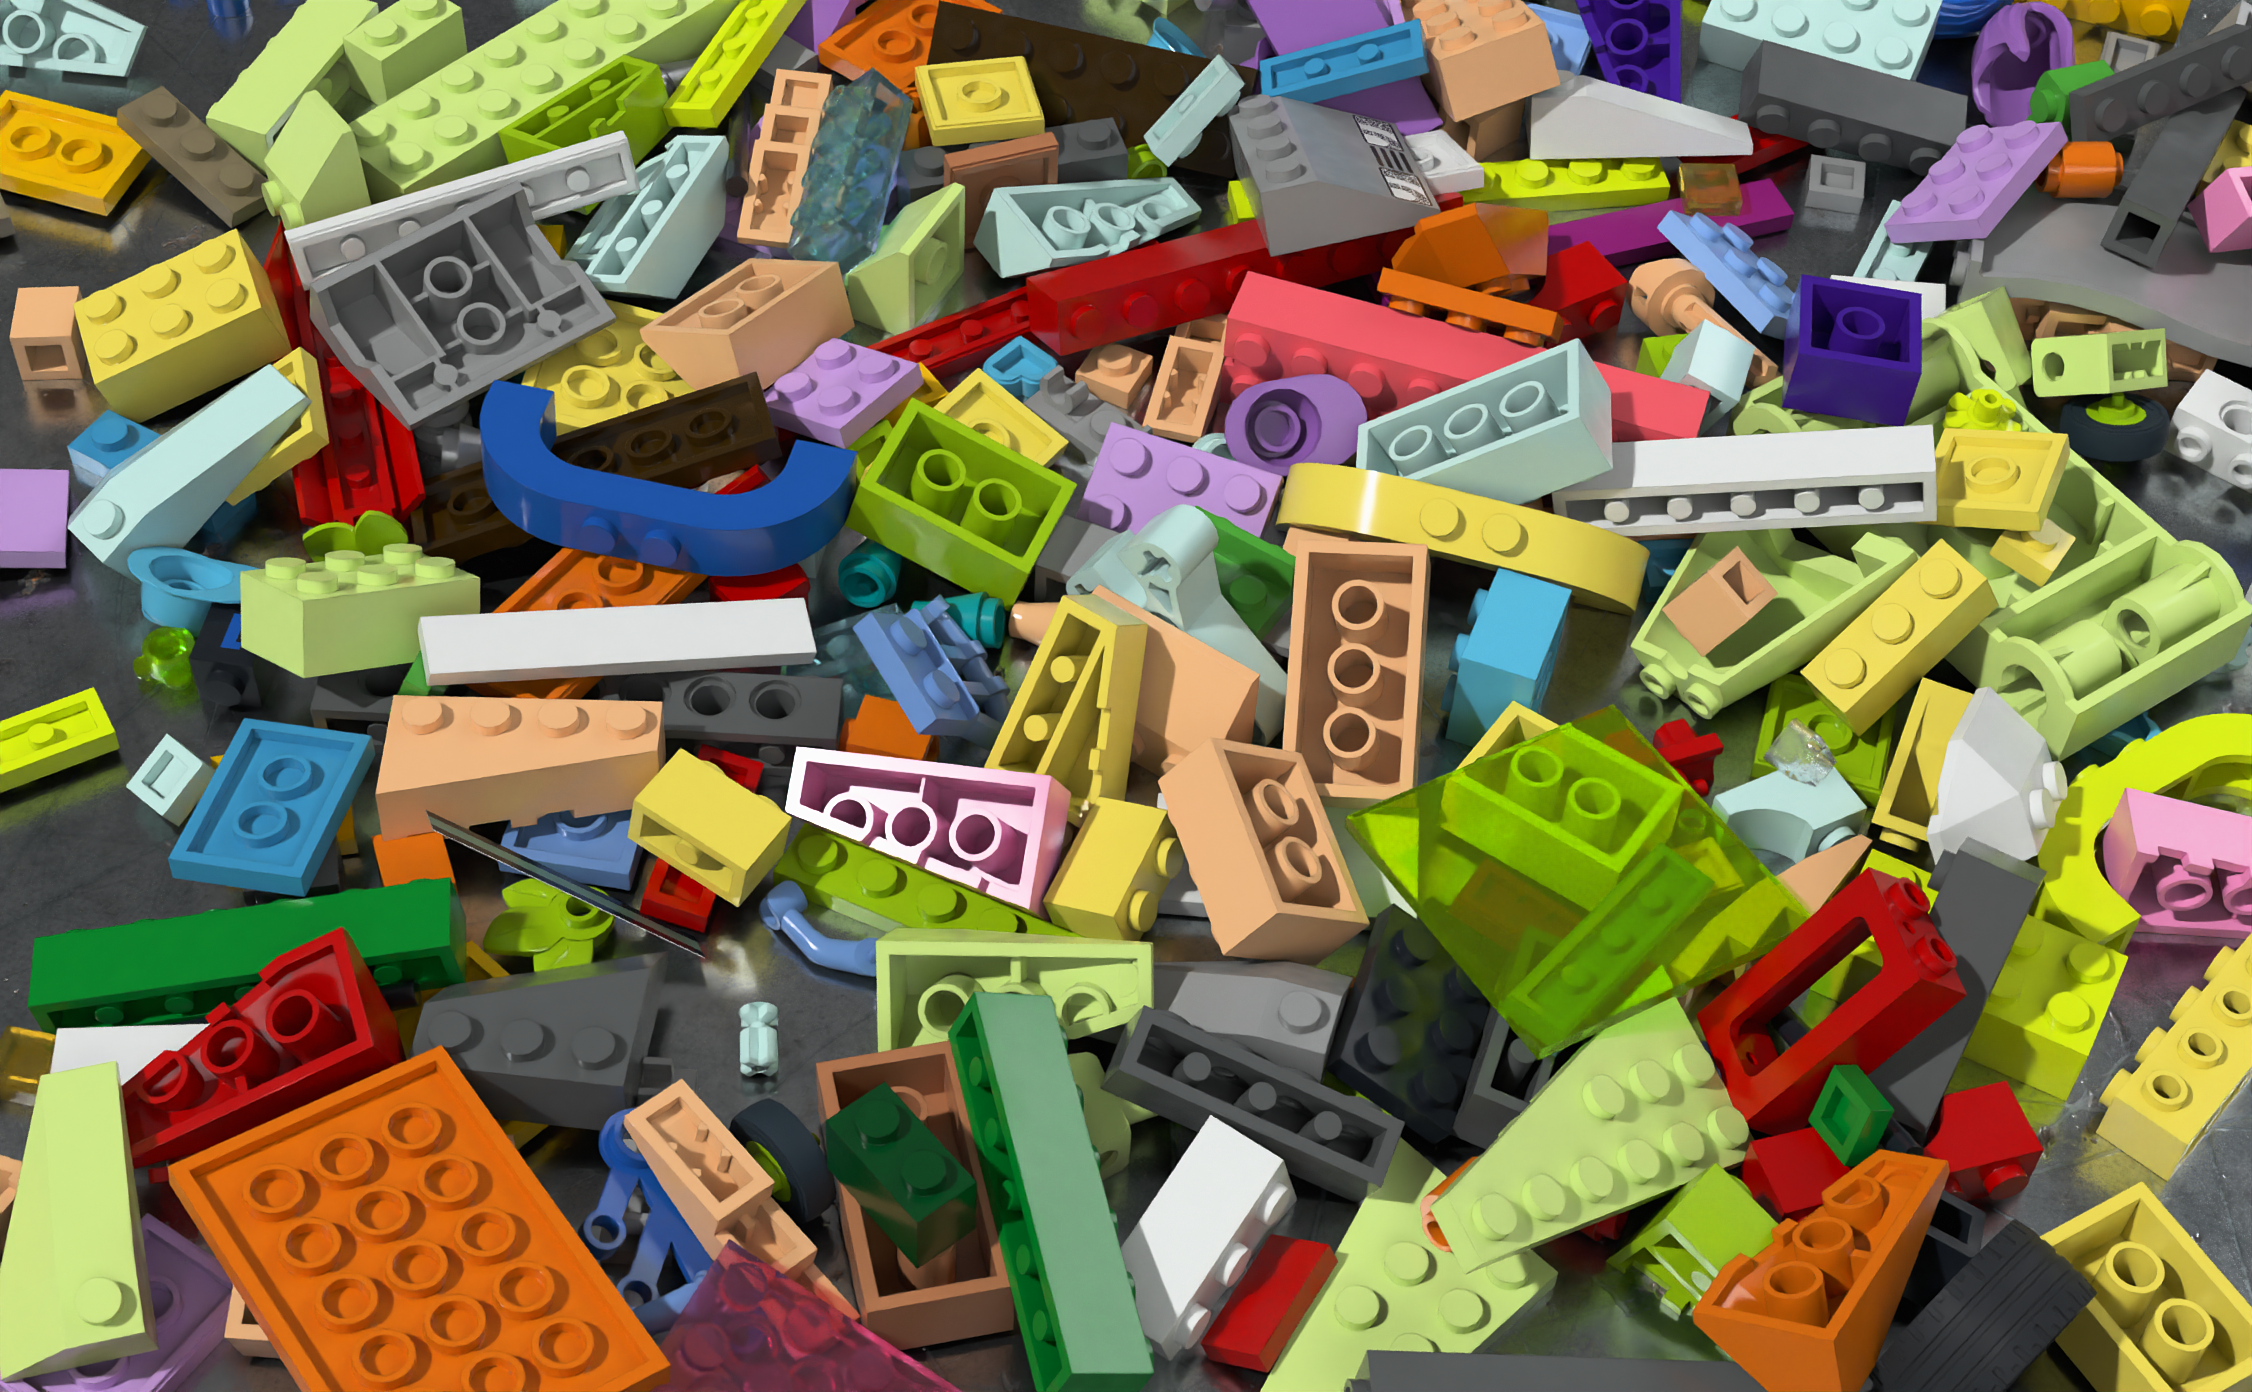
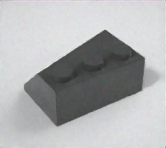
[408,951,669,1130]

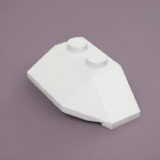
[1926,687,2067,865]

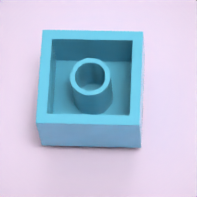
[1440,567,1572,747]

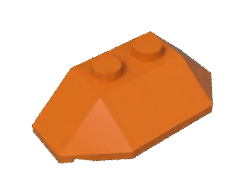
[1391,202,1549,298]

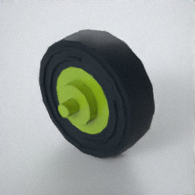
[2059,392,2170,462]
[729,1098,837,1225]

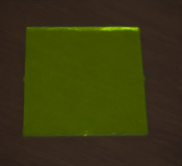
[1344,704,1811,1060]

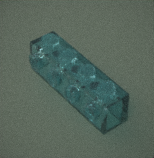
[786,67,914,276]

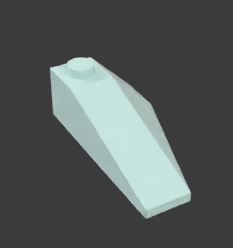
[0,0,148,77]
[973,176,1202,278]
[67,363,312,586]

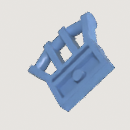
[852,594,1011,752]

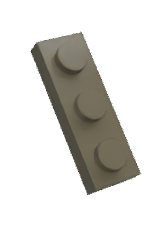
[117,86,269,228]

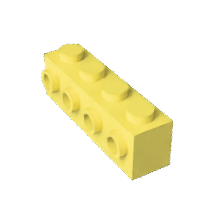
[2096,932,2252,1182]

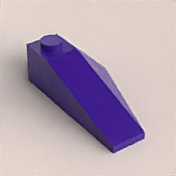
[1575,0,1683,104]

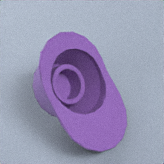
[1224,374,1367,476]

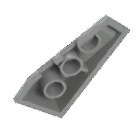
[1087,960,1353,1084]

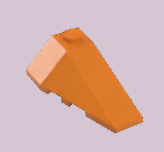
[1692,1149,1950,1392]

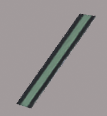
[425,810,705,958]

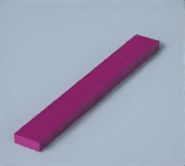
[1364,178,1795,307]

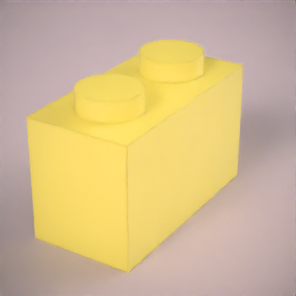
[627,748,792,907]
[1042,796,1185,941]

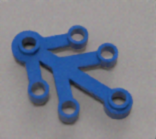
[577,1107,768,1366]

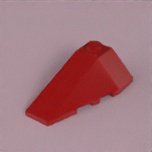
[122,927,407,1169]

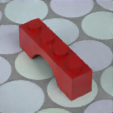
[1429,240,1628,349]
[1737,1080,2044,1224]

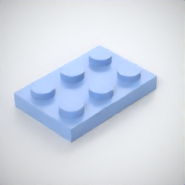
[1657,210,1796,340]

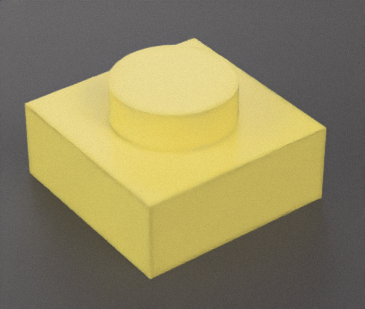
[1989,518,2076,588]

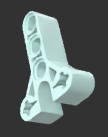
[1066,504,1287,747]

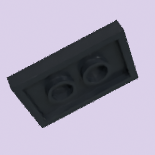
[1325,903,1499,1144]

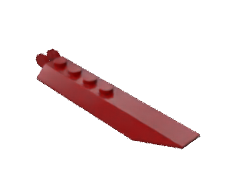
[263,221,426,528]

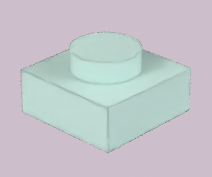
[126,734,216,826]

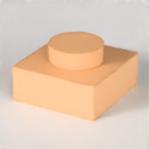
[1075,342,1153,409]

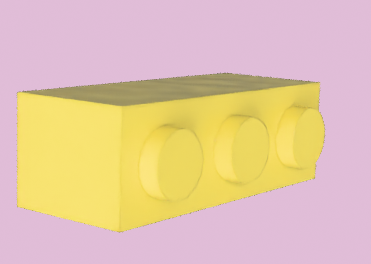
[1800,538,1999,737]

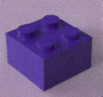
[1782,274,1922,426]

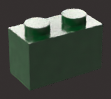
[825,1082,977,1269]

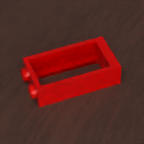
[1696,867,1967,1136]

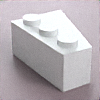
[1120,1115,1297,1361]

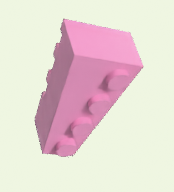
[785,747,1071,922]
[2095,787,2252,939]

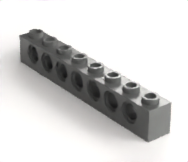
[310,662,845,777]

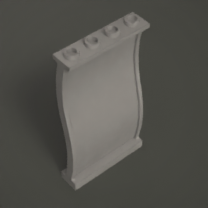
[1949,181,2252,368]

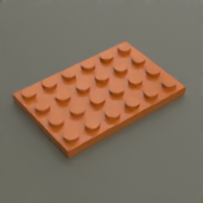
[168,1045,671,1392]

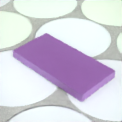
[1246,0,1443,136]

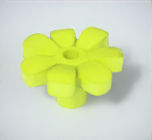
[1942,389,2021,432]

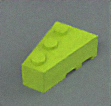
[498,54,673,215]
[1606,1162,1779,1315]

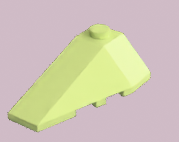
[876,928,1154,1052]
[0,1061,159,1383]

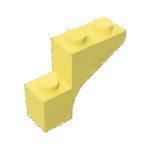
[1871,677,1974,852]

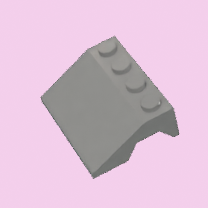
[310,180,616,431]

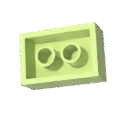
[240,543,480,678]

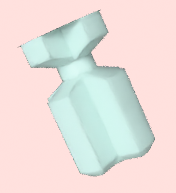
[738,1002,780,1077]

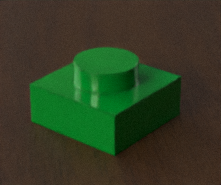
[1808,1065,1894,1166]

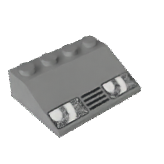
[1226,94,1441,257]

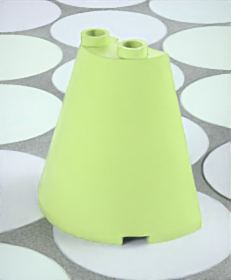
[1630,528,1918,719]

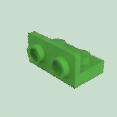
[1195,506,1296,642]

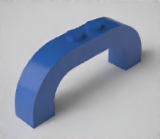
[480,379,857,577]

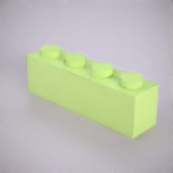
[206,0,379,175]

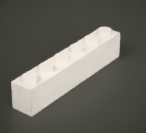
[1552,424,1937,537]

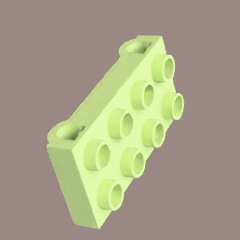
[1725,317,2252,762]

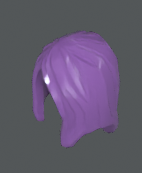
[1971,1,2076,127]

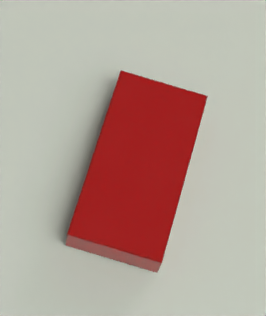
[1200,1234,1338,1373]

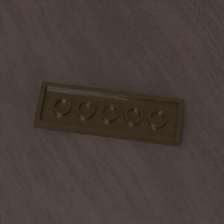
[927,0,1260,179]
[410,372,783,567]

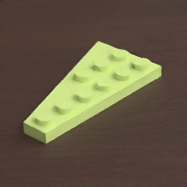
[1430,969,1755,1275]
[1260,1137,1558,1392]

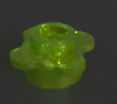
[133,626,196,690]

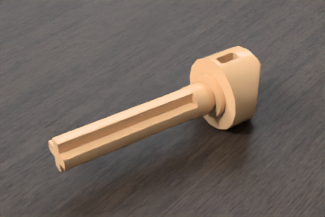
[1626,258,1782,390]

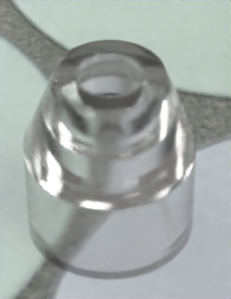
[1763,718,1837,787]

